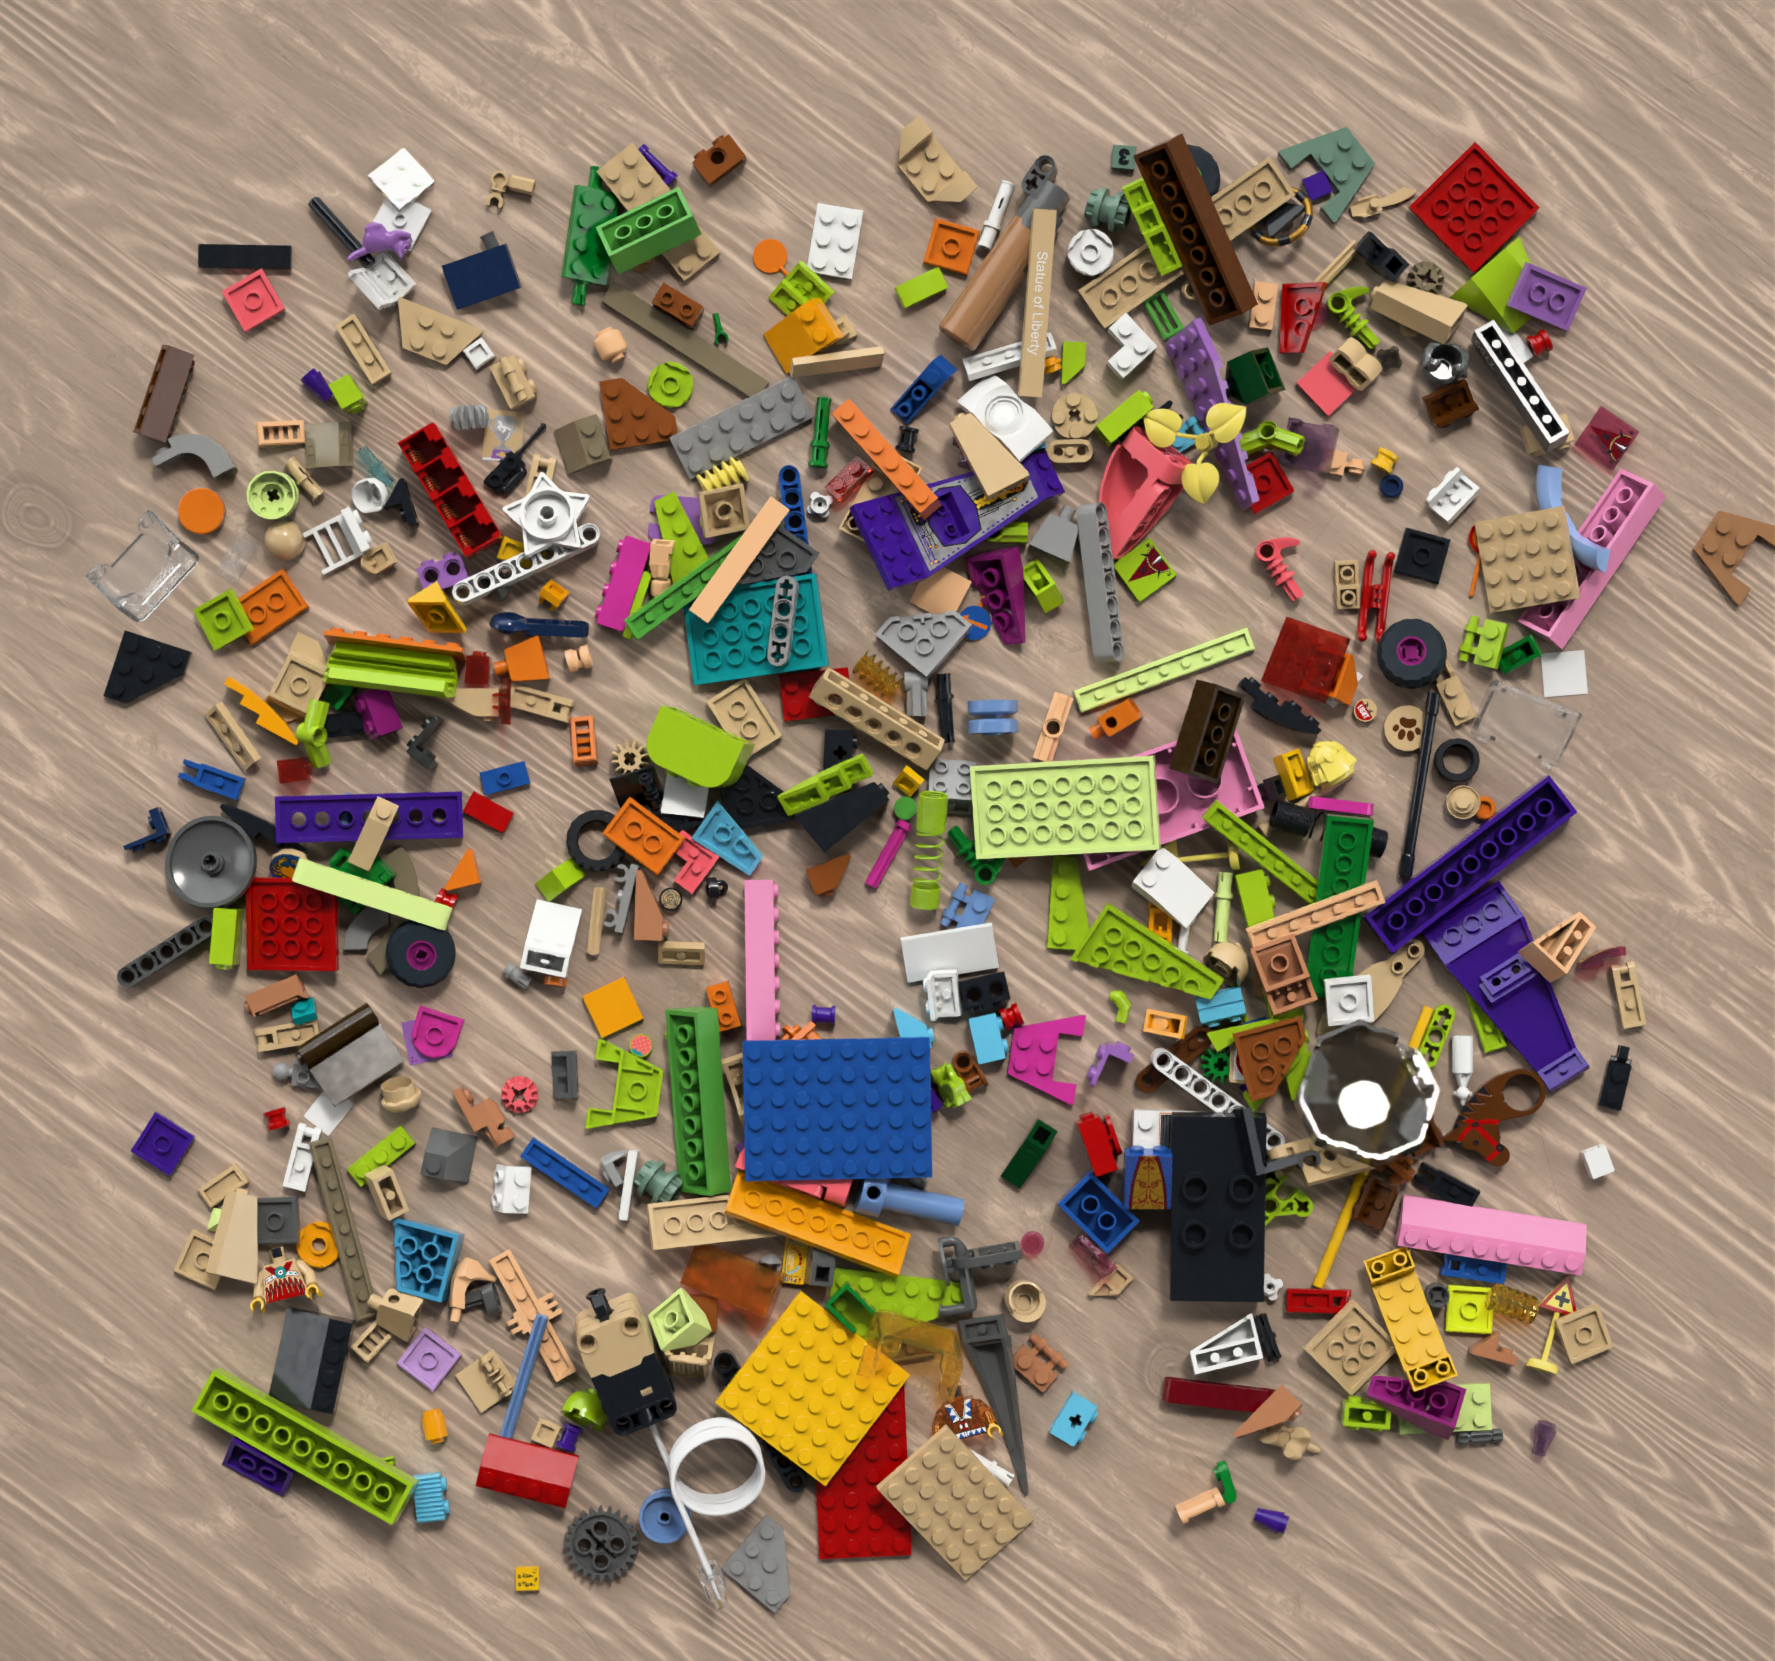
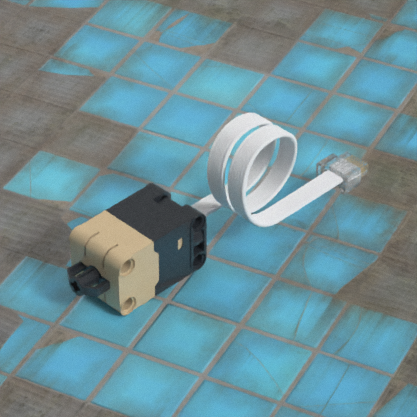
[575,1288,765,1611]

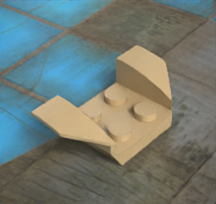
[898,115,978,203]
[257,632,327,722]

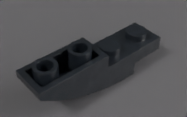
[1237,677,1321,734]

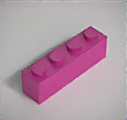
[594,535,651,632]

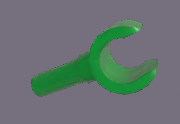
[713,313,729,345]

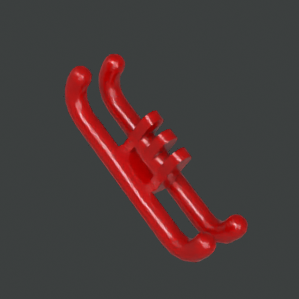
[1357,550,1395,643]

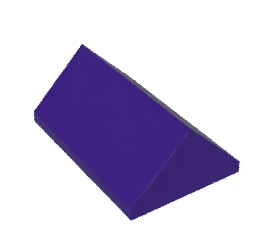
[222,1436,297,1497]

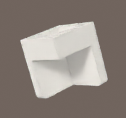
[1580,1143,1615,1179]

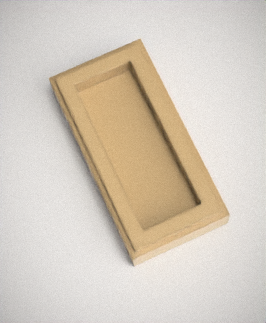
[198,1163,250,1209]

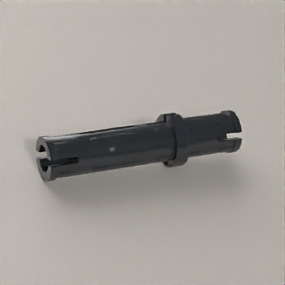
[936,673,955,743]

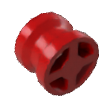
[1526,329,1553,358]
[435,888,459,912]
[999,1003,1024,1031]
[263,1107,290,1131]

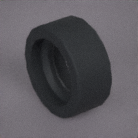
[1434,738,1480,782]

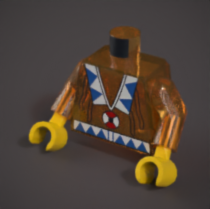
[932,1385,1003,1440]

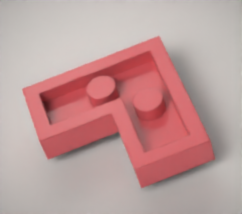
[674,830,720,894]

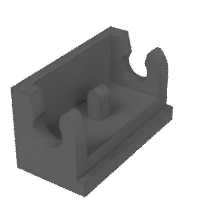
[551,1050,579,1098]

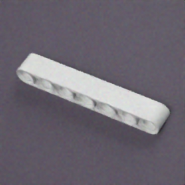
[452,523,600,606]
[1150,1048,1285,1150]

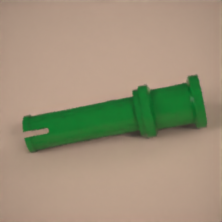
[808,397,832,468]

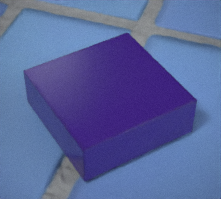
[1302,170,1333,202]

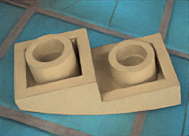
[1334,559,1360,609]

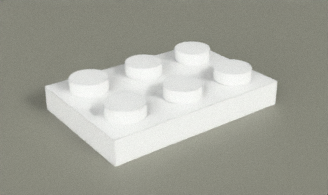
[807,203,863,280]

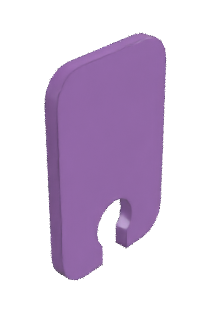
[648,495,718,545]

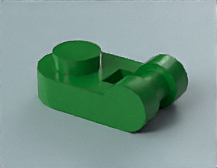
[1213,1460,1237,1504]

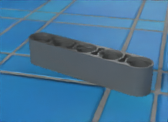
[117,916,213,987]

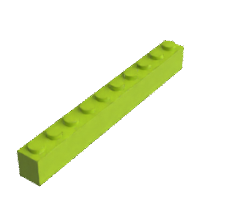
[1233,868,1321,1101]

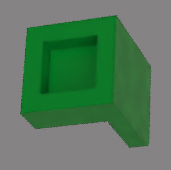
[322,684,357,711]

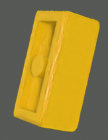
[1273,748,1315,801]

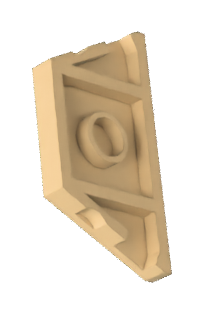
[398,297,483,365]

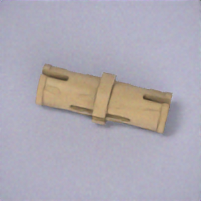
[284,456,325,501]

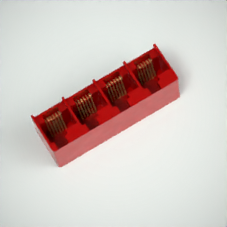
[397,422,504,560]

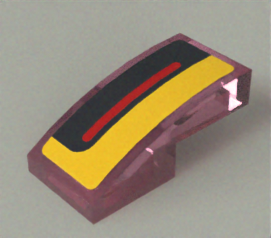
[1577,946,1626,969]

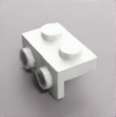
[1426,467,1481,525]
[923,970,962,1021]
[492,1164,531,1213]

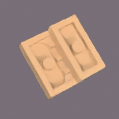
[910,567,972,614]

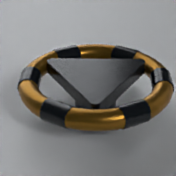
[1249,187,1313,247]

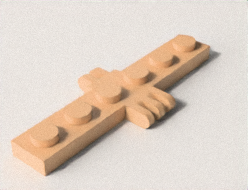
[489,1249,577,1382]

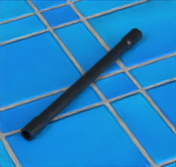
[1398,692,1441,877]

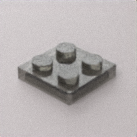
[368,148,434,212]

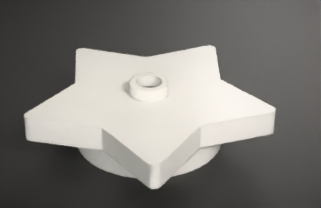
[502,472,590,558]

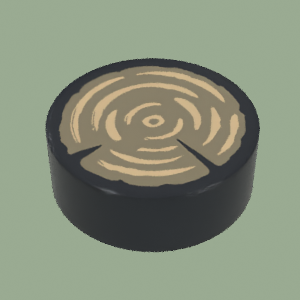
[659,888,683,911]

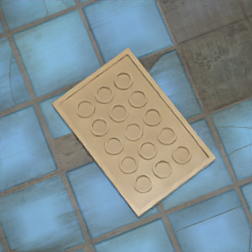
[876,1425,1034,1581]

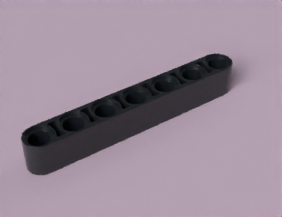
[714,1349,807,1493]

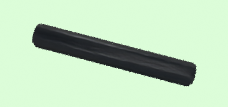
[308,197,375,269]

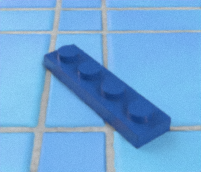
[520,1137,610,1208]

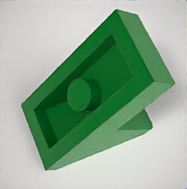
[1499,634,1542,674]

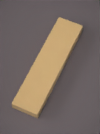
[790,346,884,378]

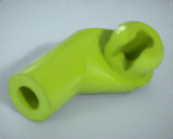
[1109,990,1131,1024]

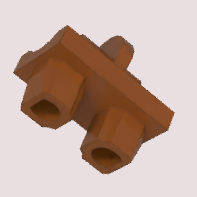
[1375,1144,1415,1187]

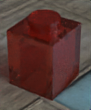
[465,651,492,685]
[277,757,313,784]

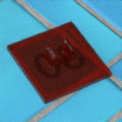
[492,677,511,725]

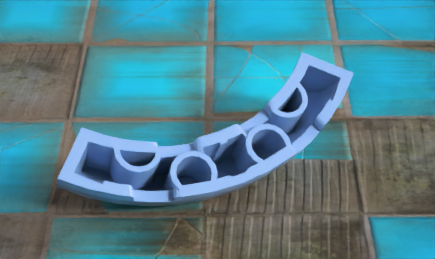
[1536,464,1610,572]

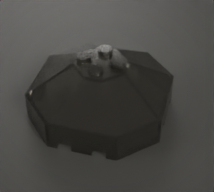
[1294,1019,1440,1168]

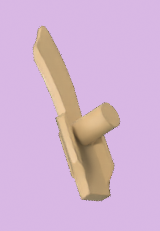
[1349,187,1417,218]

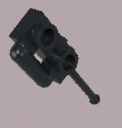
[483,423,546,495]

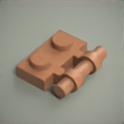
[1013,1333,1069,1392]

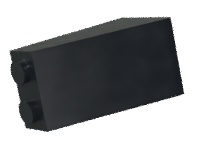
[795,782,890,853]

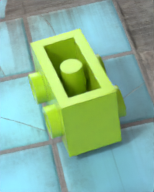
[1340,1396,1391,1432]

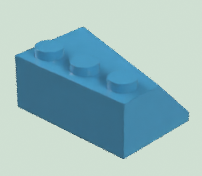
[393,1217,465,1303]

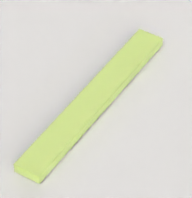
[1073,628,1255,713]

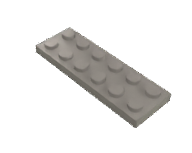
[669,376,814,479]

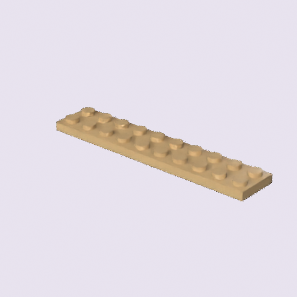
[1078,156,1296,329]

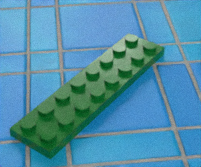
[1306,814,1374,998]

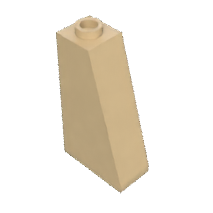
[1370,279,1468,345]
[950,413,1030,501]
[206,1188,258,1284]

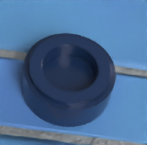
[1379,474,1403,498]

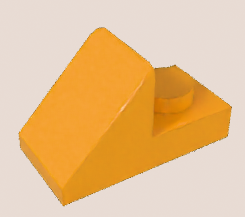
[1143,1009,1188,1039]

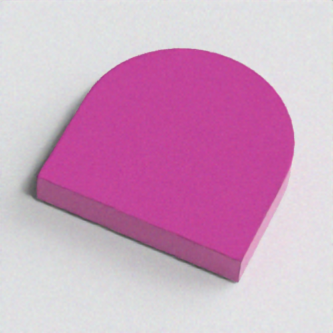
[412,1006,465,1058]

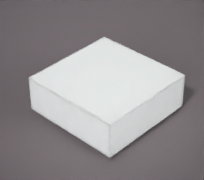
[463,337,495,370]

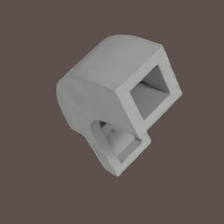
[151,434,238,480]

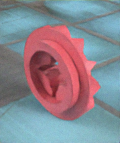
[501,1076,538,1113]

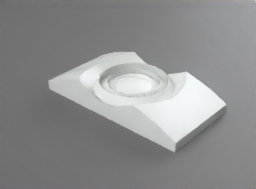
[956,374,1053,463]

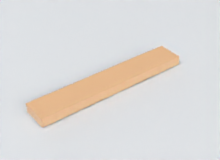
[689,497,790,624]
[1245,880,1385,948]

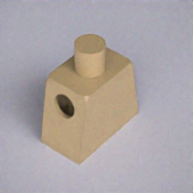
[367,1289,423,1342]

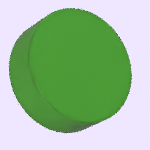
[894,797,917,820]

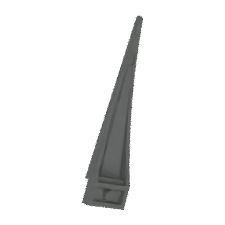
[959,1313,1029,1495]

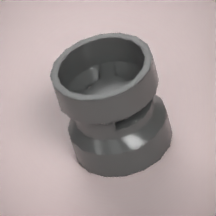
[1424,1282,1450,1308]

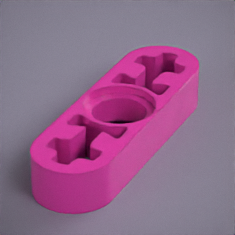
[1308,796,1374,816]

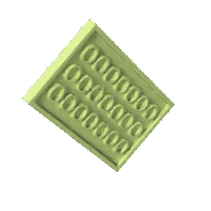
[970,755,1161,859]

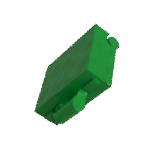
[328,848,397,915]

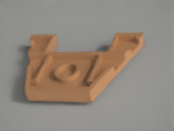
[1692,511,1775,606]

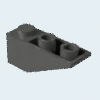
[804,1245,835,1287]

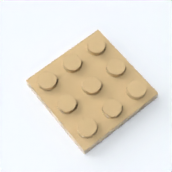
[1303,1299,1396,1396]

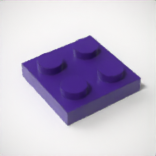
[131,1111,196,1176]

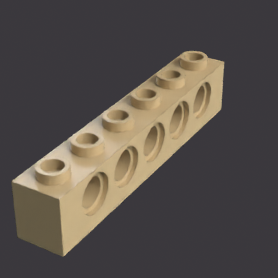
[809,666,945,770]

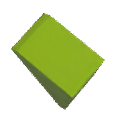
[535,857,586,902]

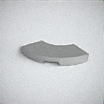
[344,907,390,950]

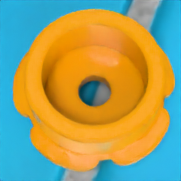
[1044,356,1062,374]

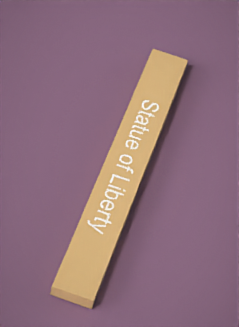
[1018,208,1057,397]

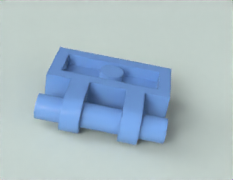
[940,882,995,928]

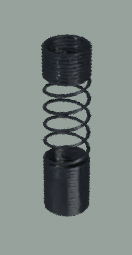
[1269,799,1388,859]

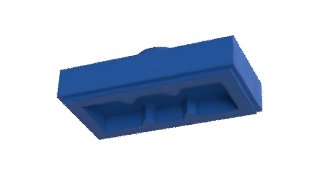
[480,761,531,795]

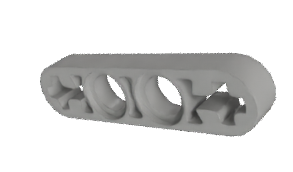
[767,576,799,666]

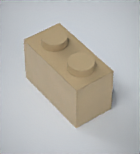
[364,1165,409,1221]

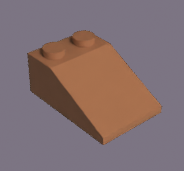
[634,870,669,941]

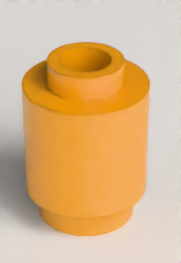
[421,1408,448,1444]

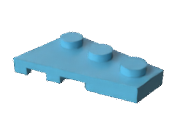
[692,801,763,876]

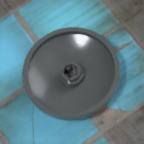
[165,816,257,909]

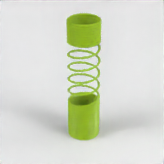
[910,791,949,910]

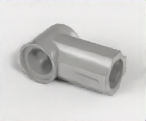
[904,671,928,717]

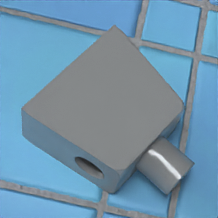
[1029,505,1078,564]

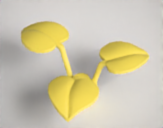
[1143,403,1246,504]

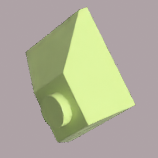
[648,1288,712,1351]

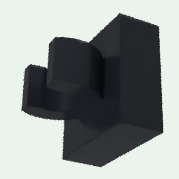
[1257,774,1287,802]

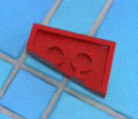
[1279,282,1327,354]

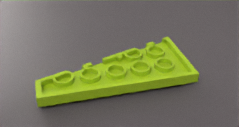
[1070,902,1224,1000]

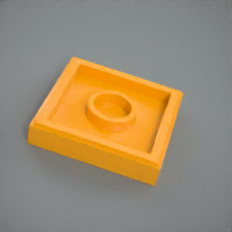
[582,976,644,1038]

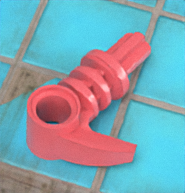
[1255,537,1303,601]

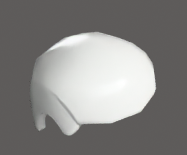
[352,478,388,513]

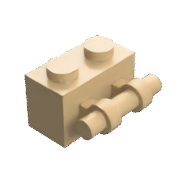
[490,355,538,411]

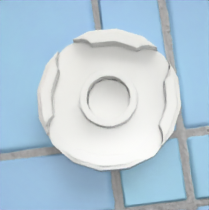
[1067,229,1114,276]

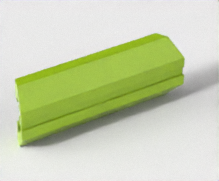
[323,641,459,698]

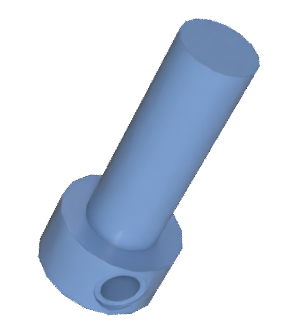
[854,1178,964,1226]

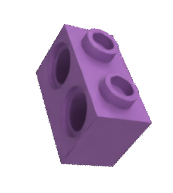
[416,552,470,591]

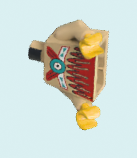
[250,1246,323,1314]

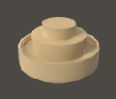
[1446,785,1481,820]

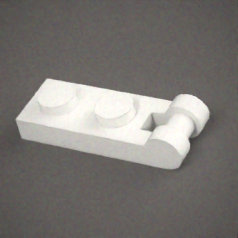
[283,1123,322,1192]

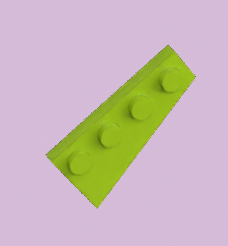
[1047,856,1089,950]

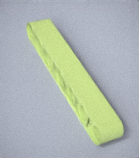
[292,858,453,930]

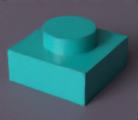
[291,997,318,1026]

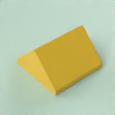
[407,581,467,633]

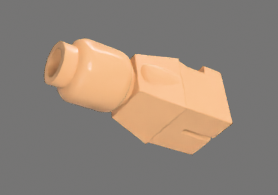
[649,539,675,598]

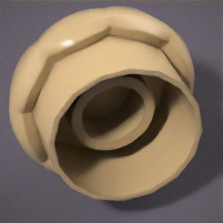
[381,1076,422,1113]

